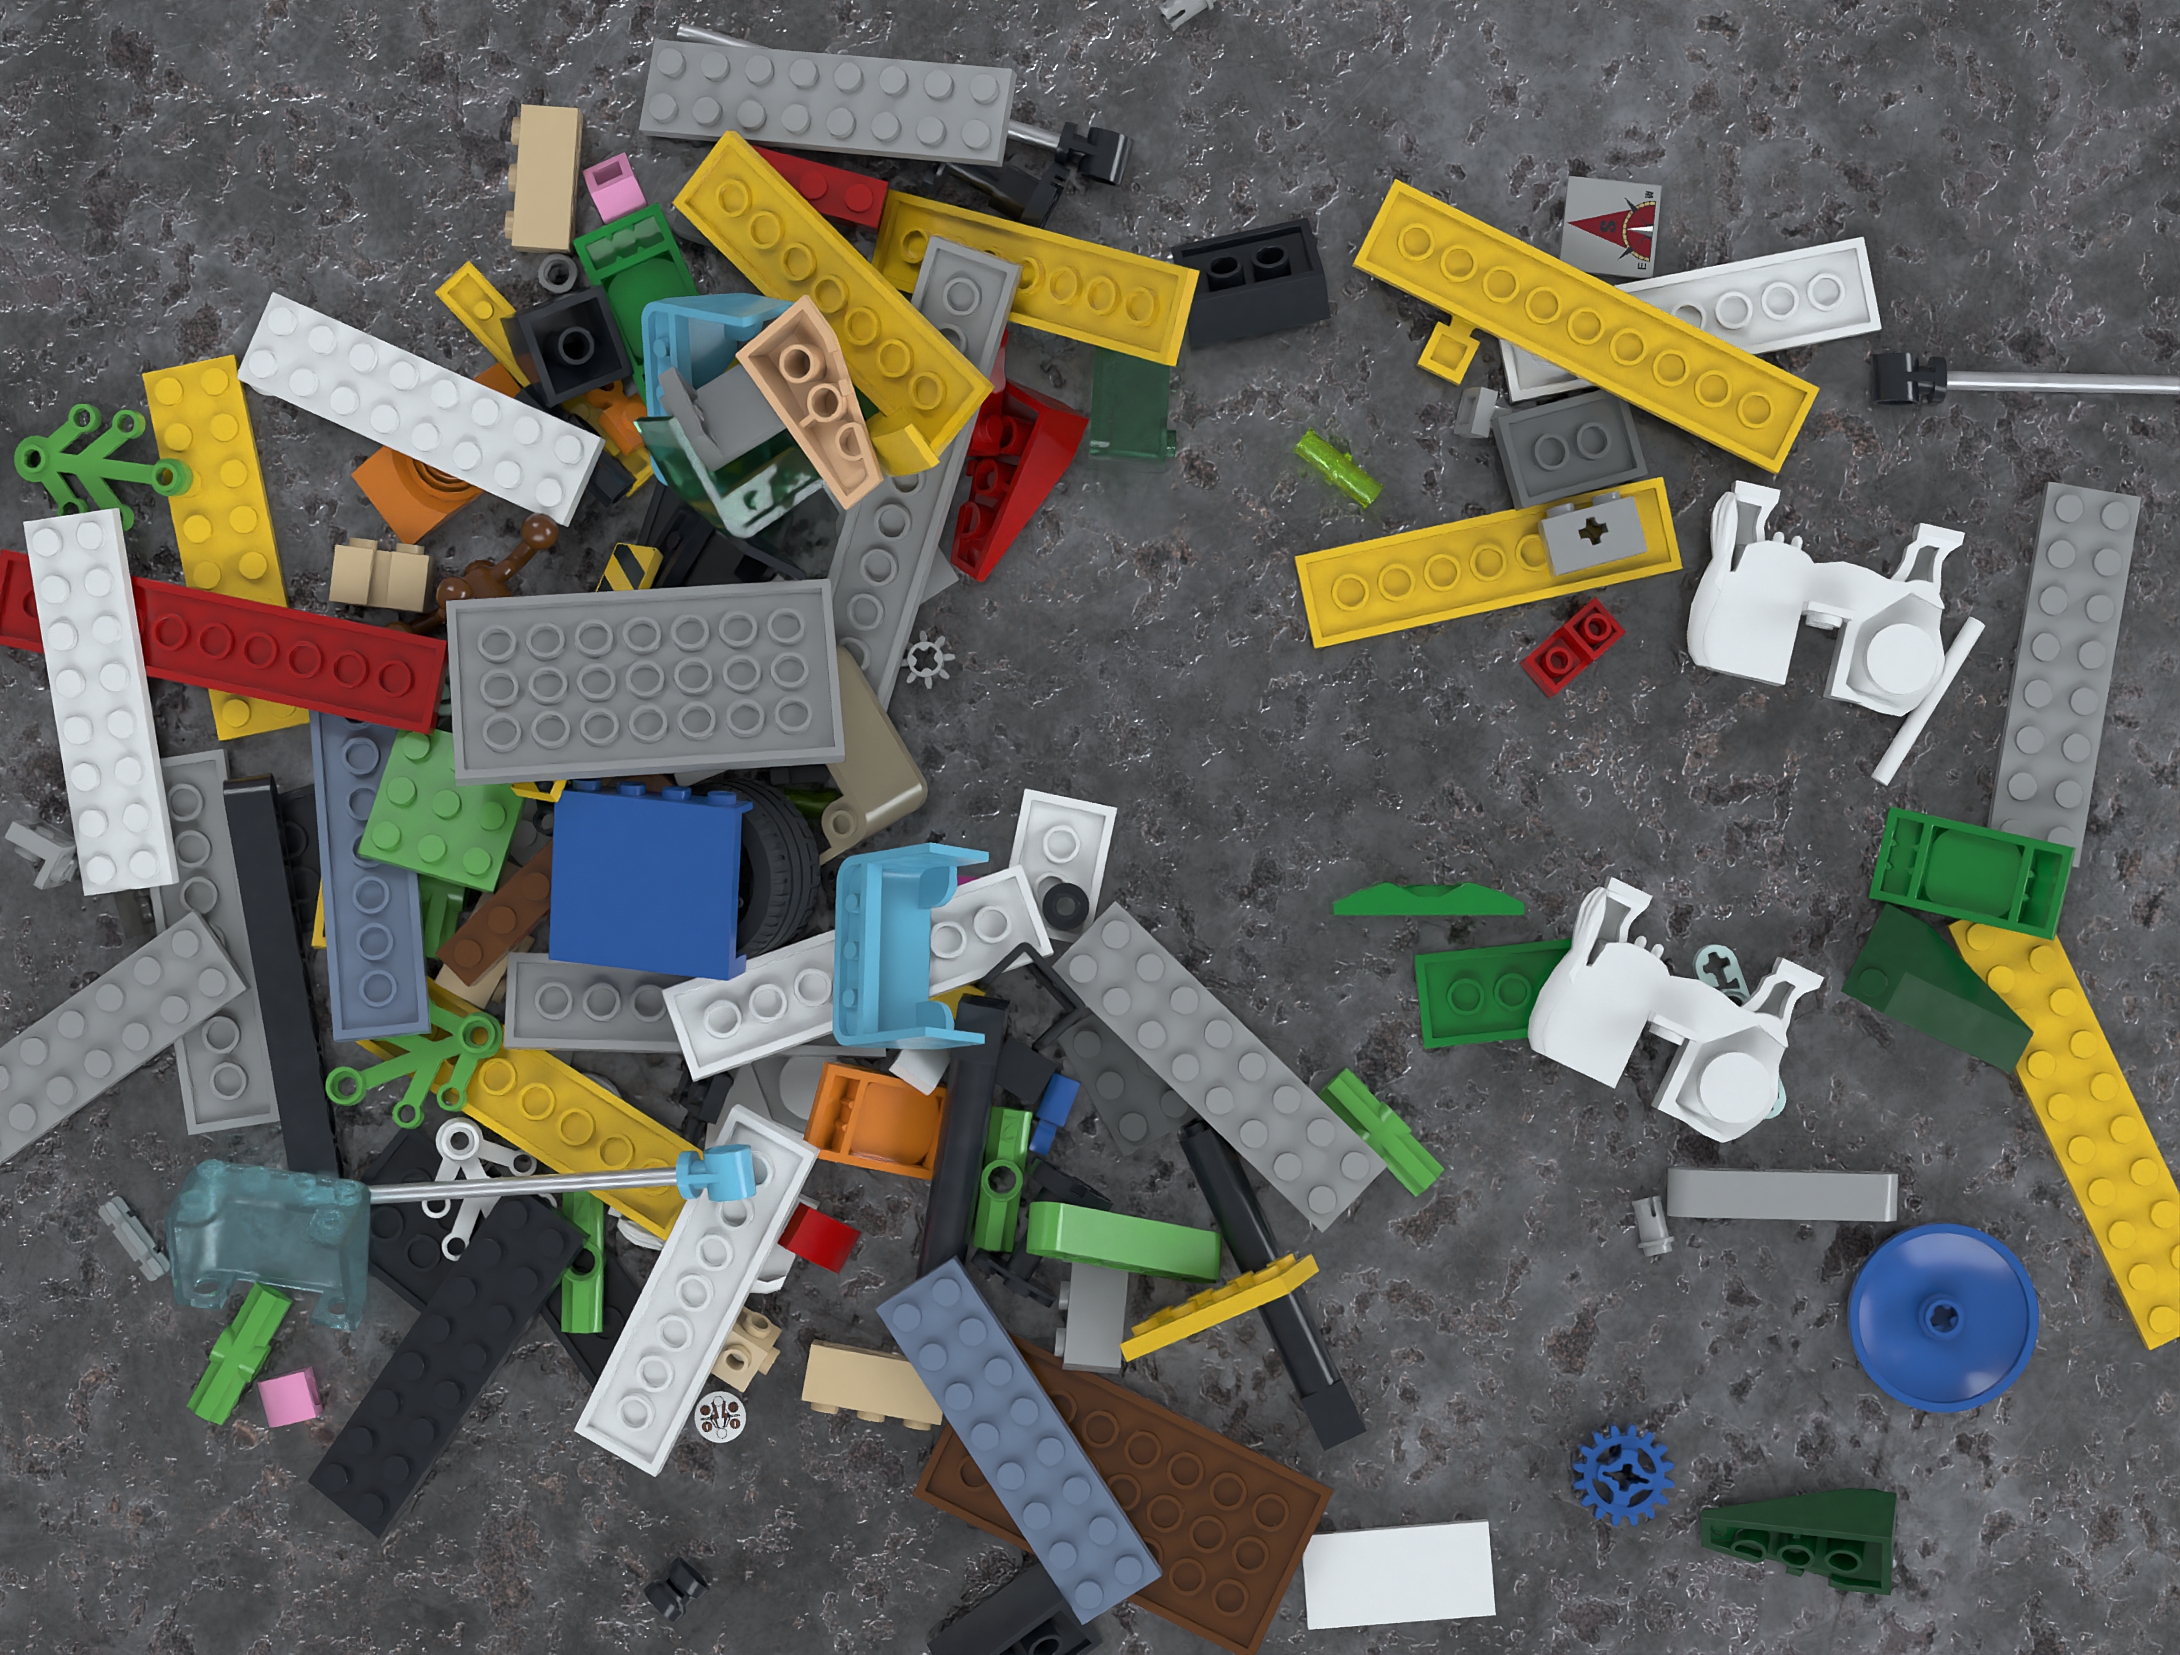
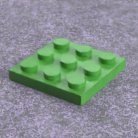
[357,729,528,895]

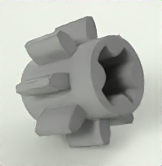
[900,630,956,690]

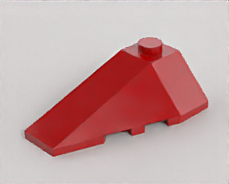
[950,377,1090,582]

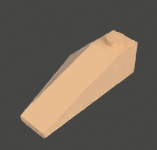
[735,295,884,510]

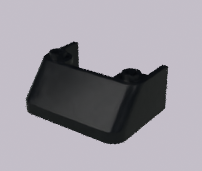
[650,498,806,589]

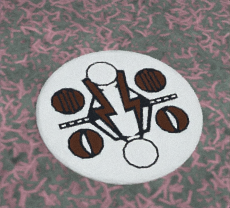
[694,1391,746,1443]

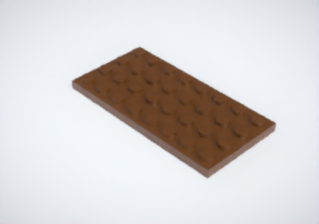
[912,1328,1334,1655]

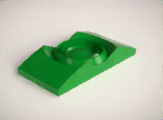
[572,202,700,408]
[1869,806,2076,941]
[1329,881,1525,915]

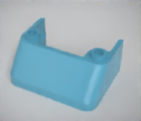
[641,293,806,505]
[832,843,989,1049]

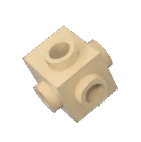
[711,1306,782,1393]

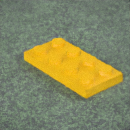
[1119,1253,1319,1362]

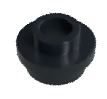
[1042,883,1089,930]

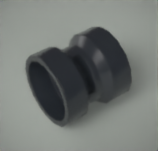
[643,1556,710,1623]

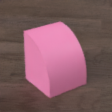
[582,152,649,225]
[257,1366,324,1427]

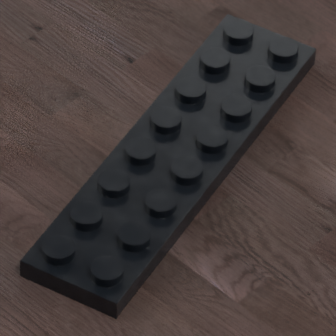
[307,1194,591,1539]

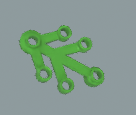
[14,404,193,532]
[325,998,504,1129]

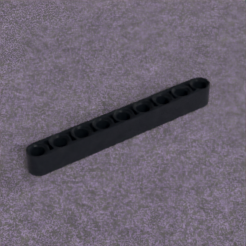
[223,772,344,1192]

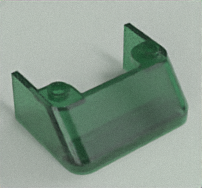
[1089,345,1176,473]
[634,408,867,538]

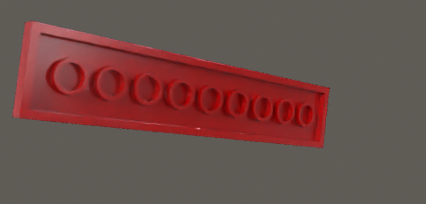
[0,549,449,735]

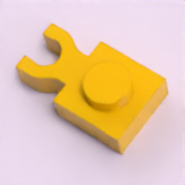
[1417,314,1480,386]

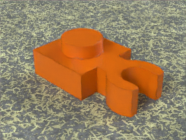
[583,379,649,457]

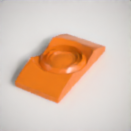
[351,362,522,545]
[803,1062,994,1180]

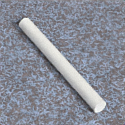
[1871,616,1985,786]

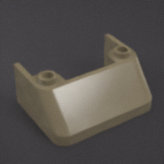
[819,645,928,868]

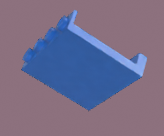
[549,778,753,981]

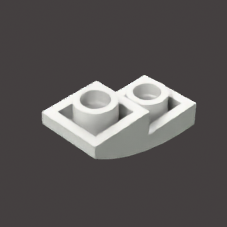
[889,1023,955,1096]

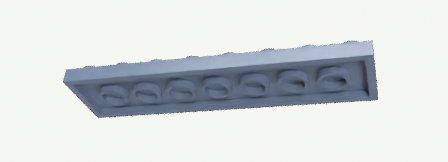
[309,710,432,1043]
[875,1255,1163,1625]

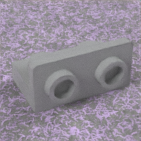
[4,817,80,890]

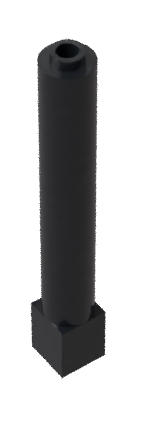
[915,993,1010,1281]
[1179,1119,1367,1451]

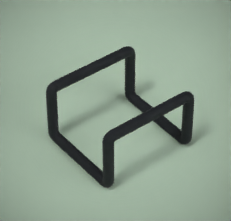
[975,942,1086,1051]

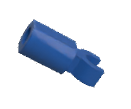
[1029,1072,1081,1156]

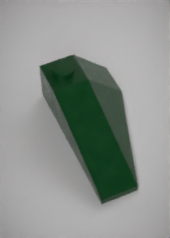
[1841,902,2034,1074]

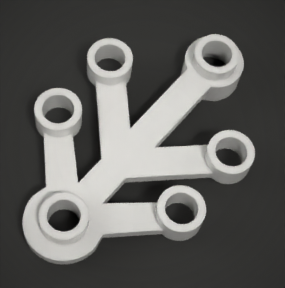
[422,1117,557,1261]

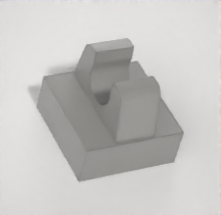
[1453,387,1513,438]

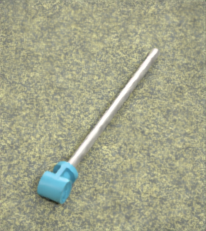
[303,1144,756,1208]

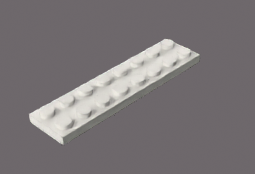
[1498,237,1882,403]
[237,292,606,527]
[23,508,180,896]
[661,864,1054,1082]
[574,1104,820,1477]

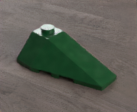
[1701,1488,1897,1596]

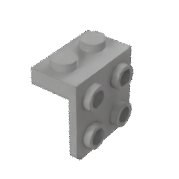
[658,363,787,473]

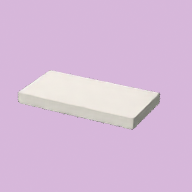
[1302,1519,1496,1630]

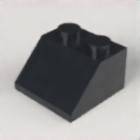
[499,284,634,407]

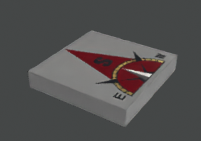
[1559,176,1662,280]

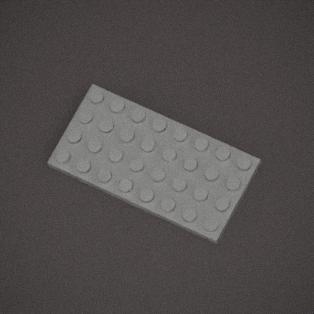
[446,579,845,786]

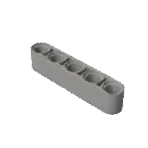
[1667,1167,1898,1221]

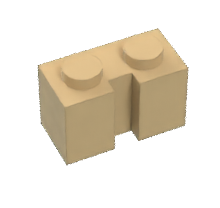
[329,538,436,614]

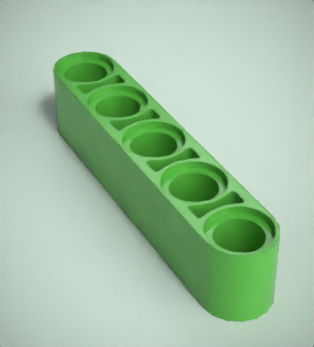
[1026,1202,1222,1284]

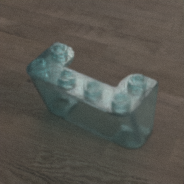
[164,1159,371,1331]

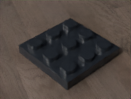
[319,1121,485,1313]

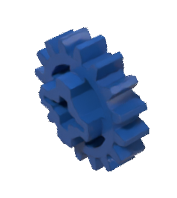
[1571,1422,1675,1526]

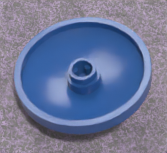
[1847,1222,2039,1413]

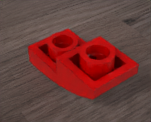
[1519,597,1626,698]
[777,1202,861,1274]

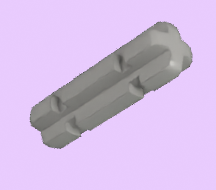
[98,1196,171,1282]

